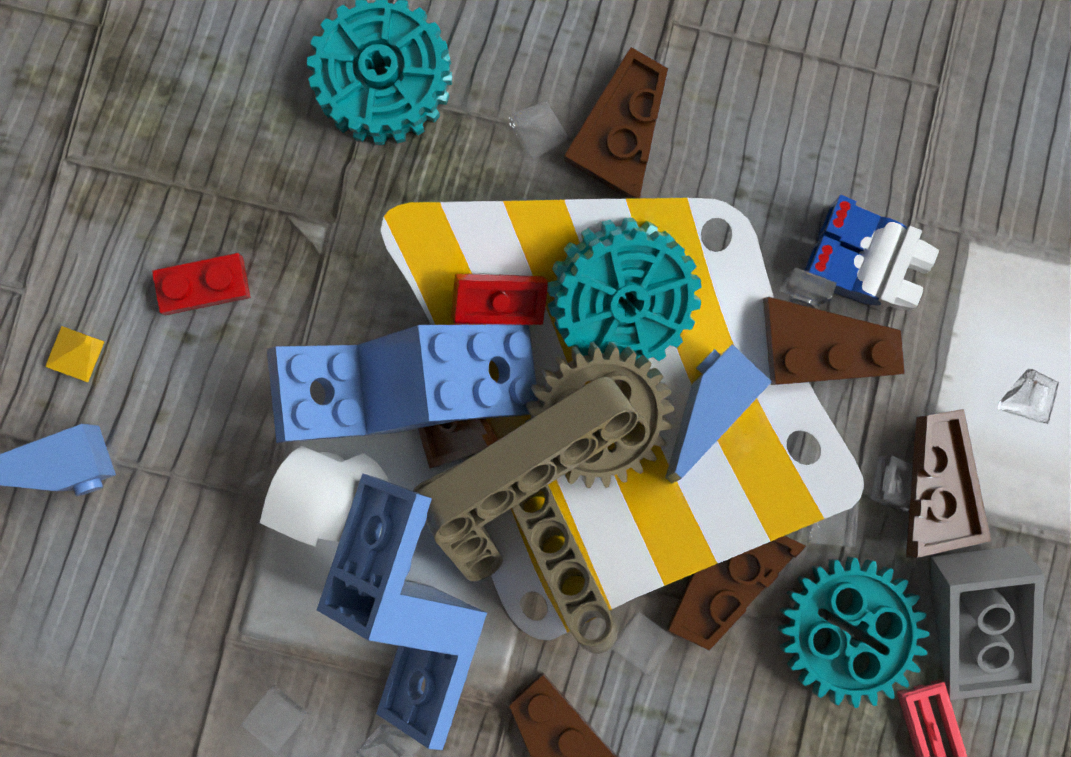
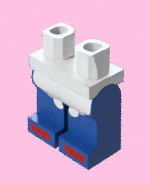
[800,194,939,311]

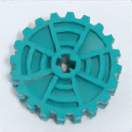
[307,0,453,145]
[547,218,702,361]

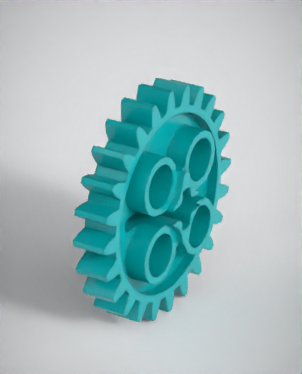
[777,557,929,708]

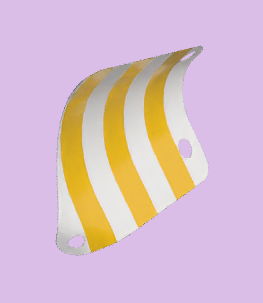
[380,198,864,641]

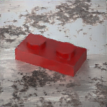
[152,253,251,316]
[451,274,548,325]

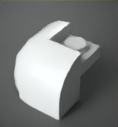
[260,446,389,547]

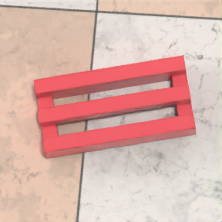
[897,679,967,757]

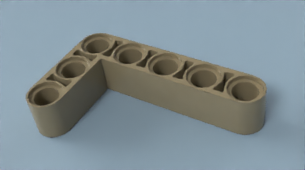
[419,377,639,581]
[413,459,618,654]

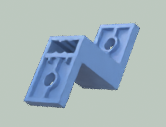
[267,324,538,443]
[317,473,487,750]

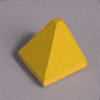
[45,326,105,382]

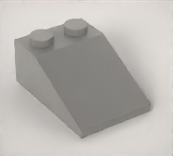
[931,545,1044,700]

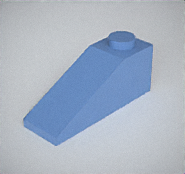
[665,344,772,483]
[0,424,116,496]

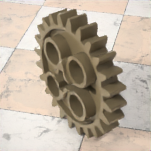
[525,342,674,488]

